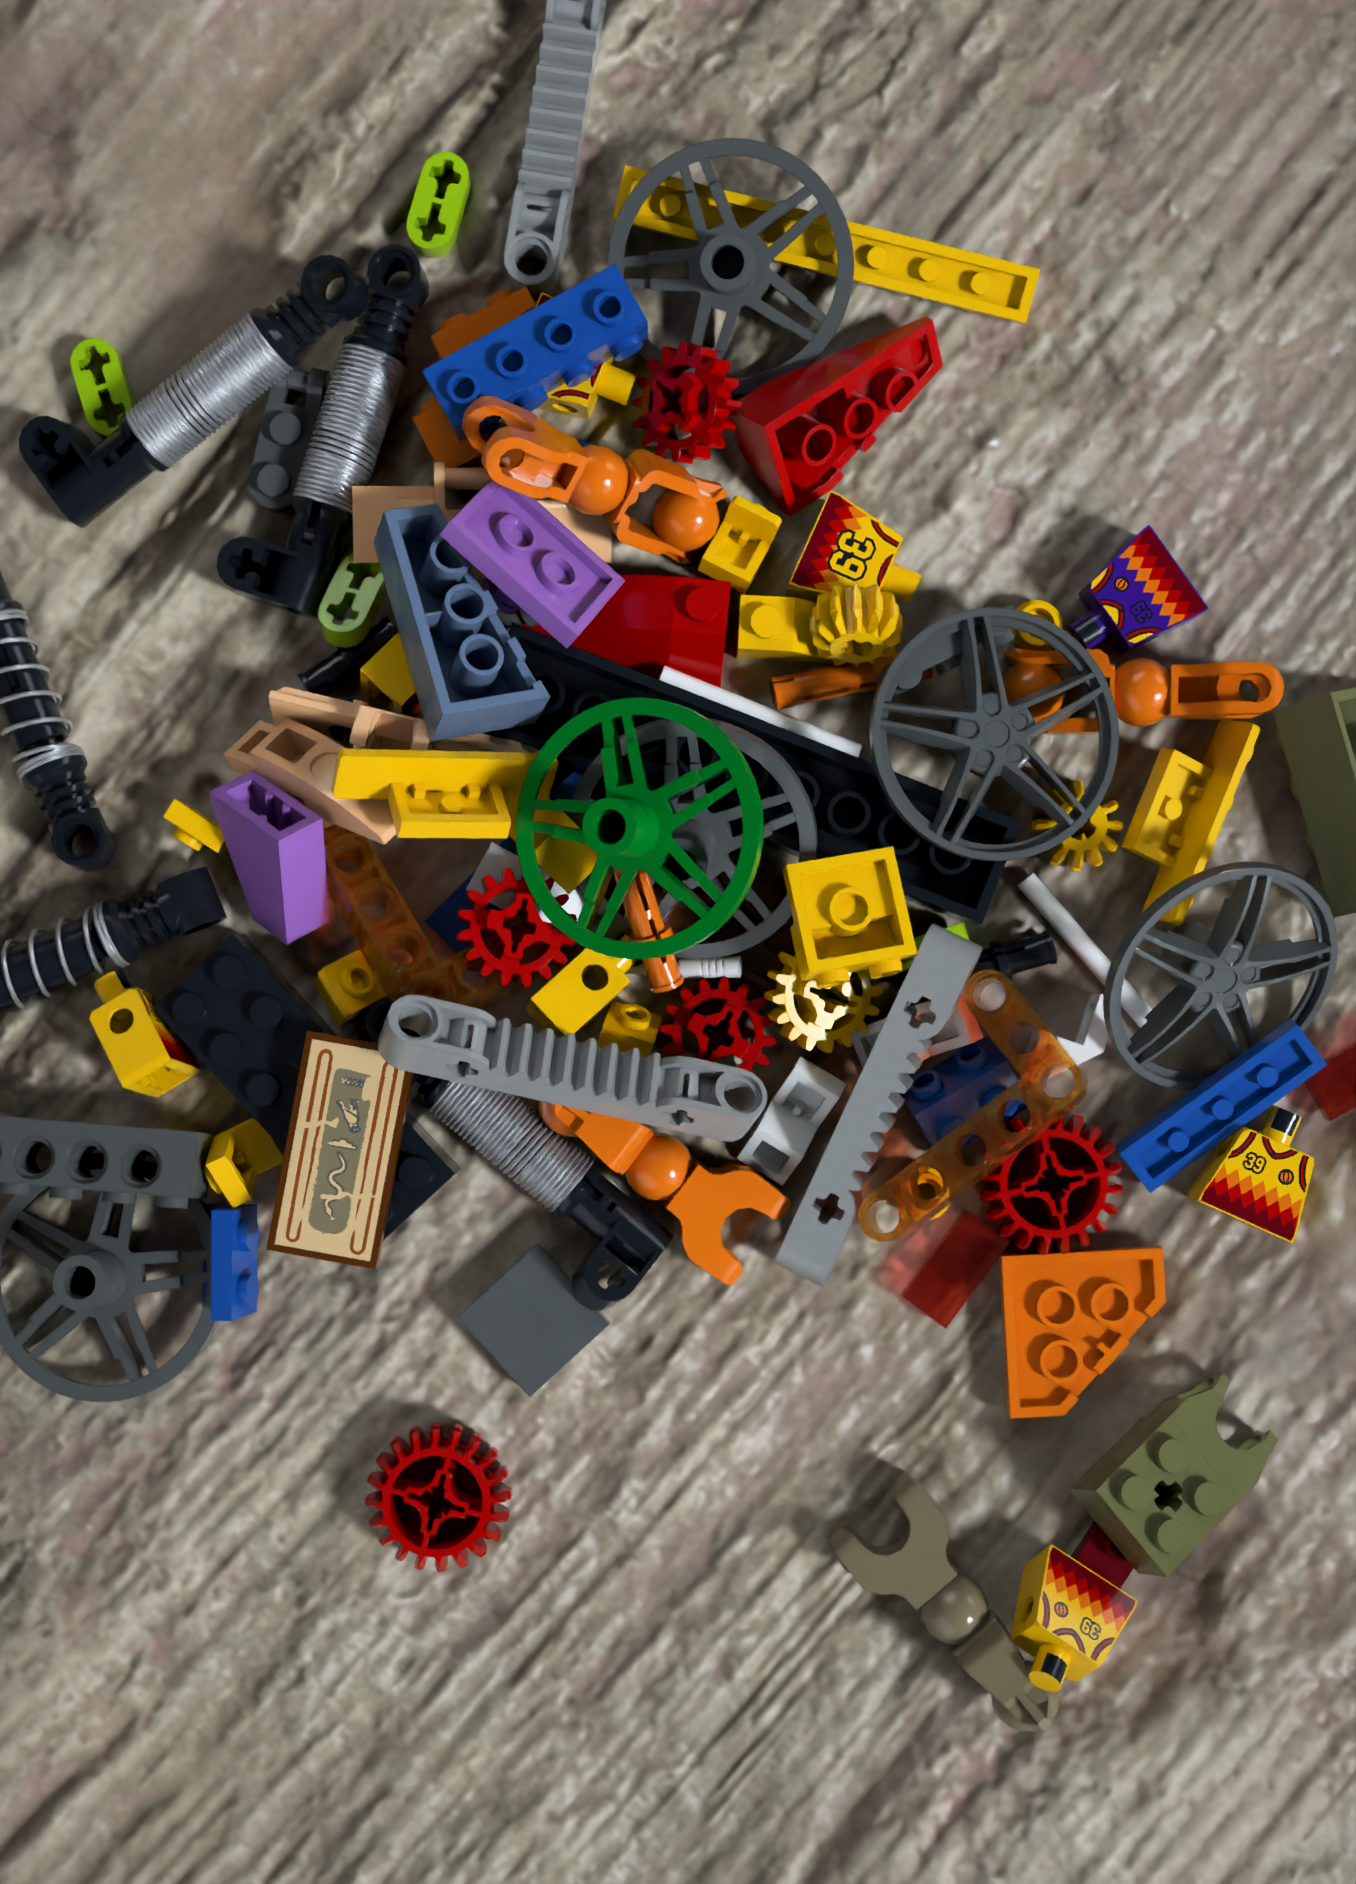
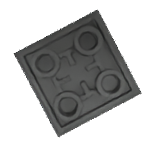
[457,1243,610,1397]

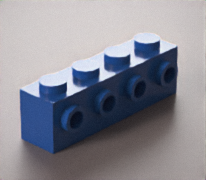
[422,264,648,442]

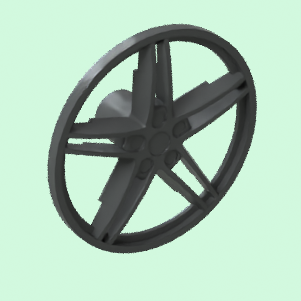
[608,138,854,395]
[869,607,1119,862]
[568,718,818,959]
[1103,862,1338,1090]
[0,1153,219,1402]

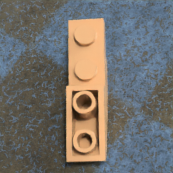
[224,717,397,845]

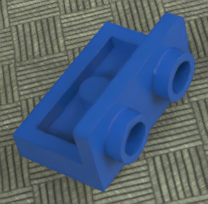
[899,1037,1031,1161]
[202,1203,259,1321]

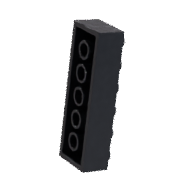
[153,934,461,1241]

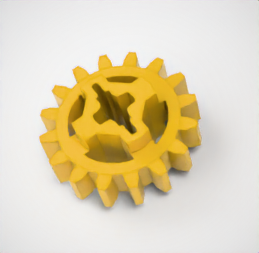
[764,951,883,1053]

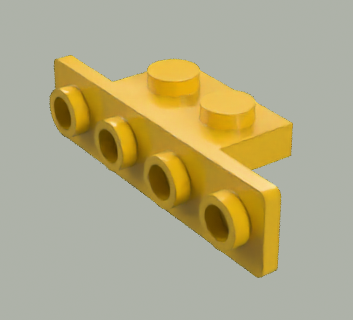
[1121,720,1260,926]
[331,748,559,839]

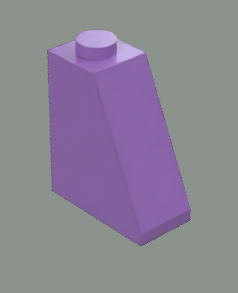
[209,770,330,945]

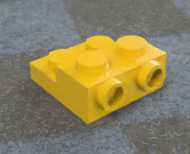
[782,846,917,988]

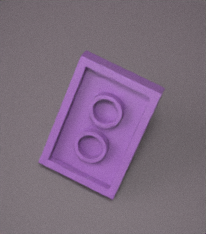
[439,479,625,648]

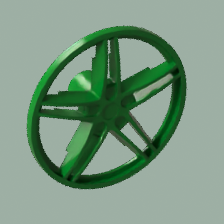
[515,697,764,959]

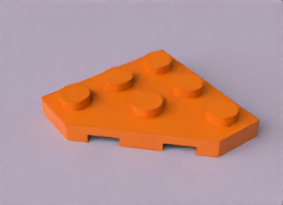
[998,1245,1166,1419]

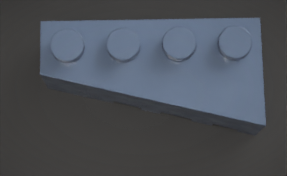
[373,504,550,742]

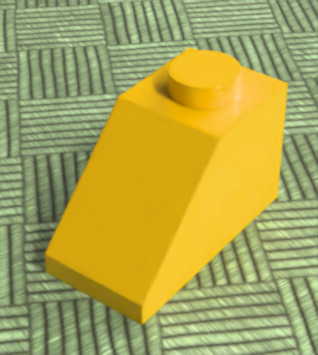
[736,595,834,663]

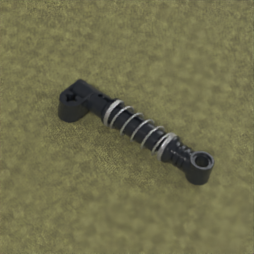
[0,571,116,872]
[0,867,227,1009]

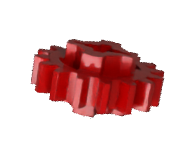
[632,342,742,464]
[456,867,577,988]
[660,977,776,1073]

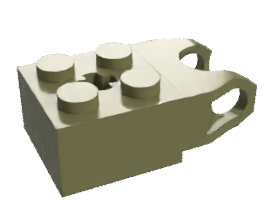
[1069,1372,1278,1577]

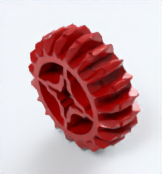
[976,1108,1123,1255]
[365,1422,512,1573]

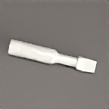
[625,956,743,978]

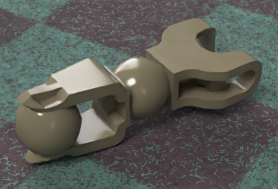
[829,1472,1061,1732]

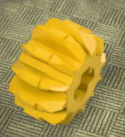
[809,582,903,667]
[1029,780,1123,872]

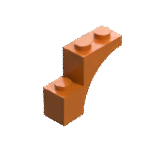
[412,286,536,468]

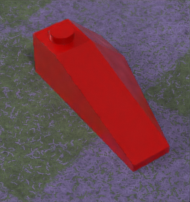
[730,317,943,517]
[520,574,731,687]

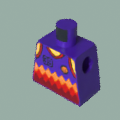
[1068,525,1209,654]

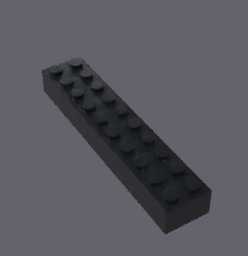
[483,622,1022,926]

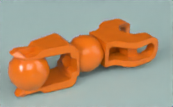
[462,396,728,564]
[1002,648,1284,735]
[538,1100,793,1285]

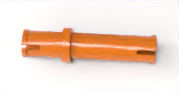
[769,651,933,711]
[613,868,684,993]

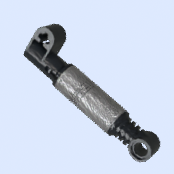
[217,244,429,619]
[19,255,369,528]
[357,998,674,1311]

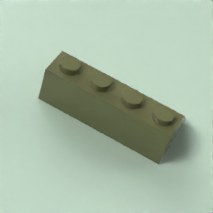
[1273,687,1356,918]

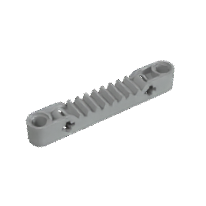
[504,0,607,301]
[774,923,983,1287]
[378,995,768,1142]

